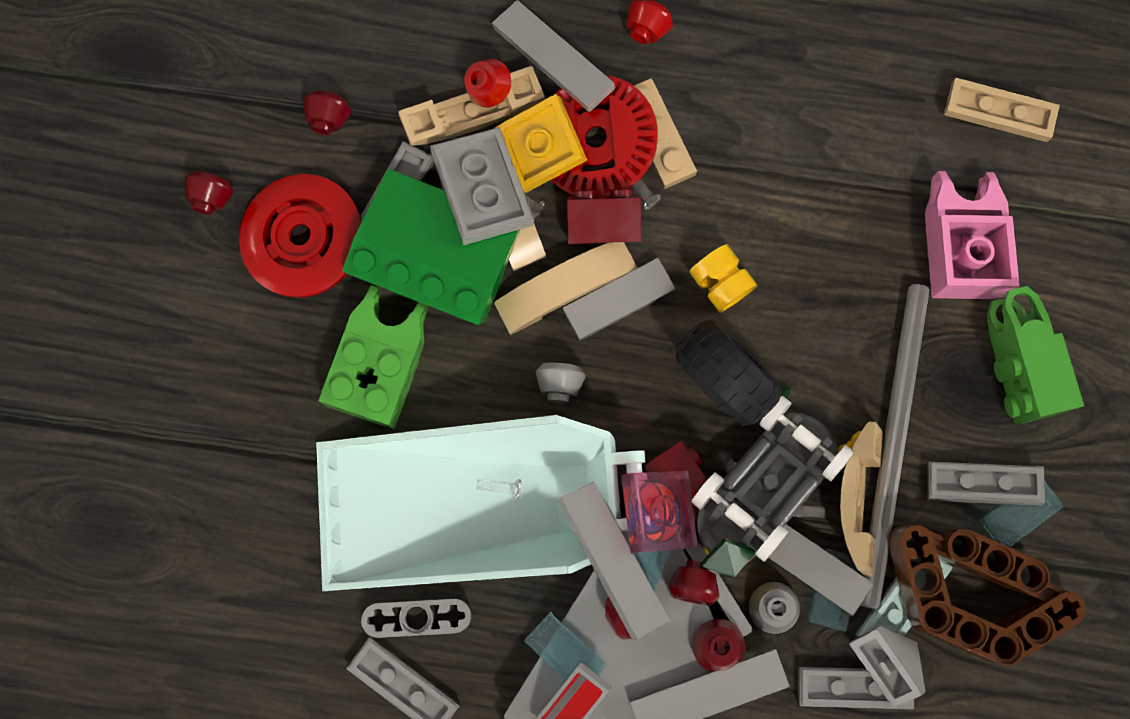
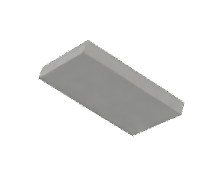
[430,127,534,245]

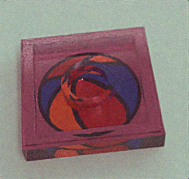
[621,471,698,554]

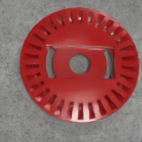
[551,76,658,195]
[239,174,362,298]

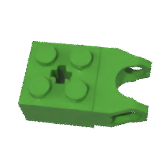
[318,285,428,430]
[987,286,1084,425]

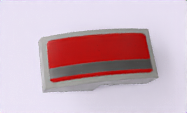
[535,662,612,719]

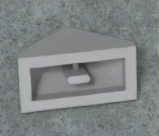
[849,626,925,708]

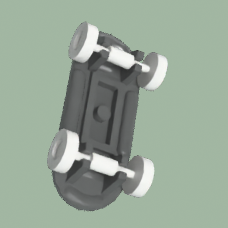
[691,396,855,562]

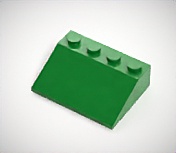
[342,169,520,325]

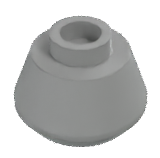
[535,362,586,404]
[749,582,800,634]

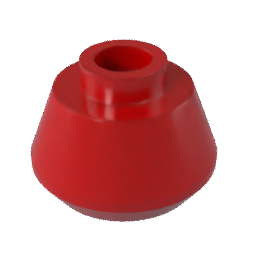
[627,0,673,45]
[464,58,512,108]

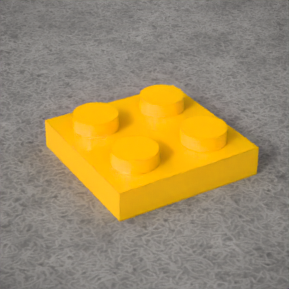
[494,94,587,193]

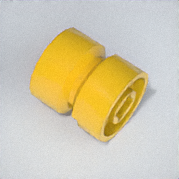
[689,244,757,313]

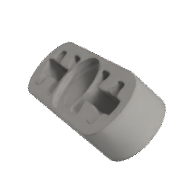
[361,599,472,638]

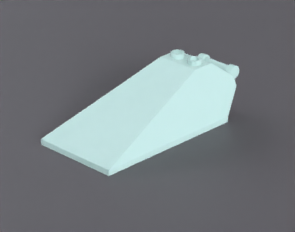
[316,415,648,591]

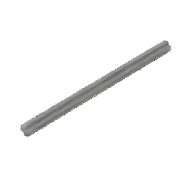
[860,284,930,609]

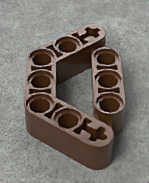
[888,525,1086,666]

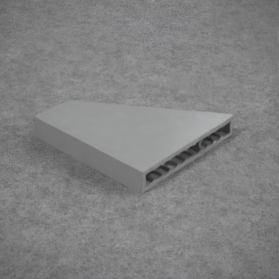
[504,513,727,719]

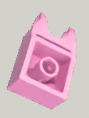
[925,171,1020,299]

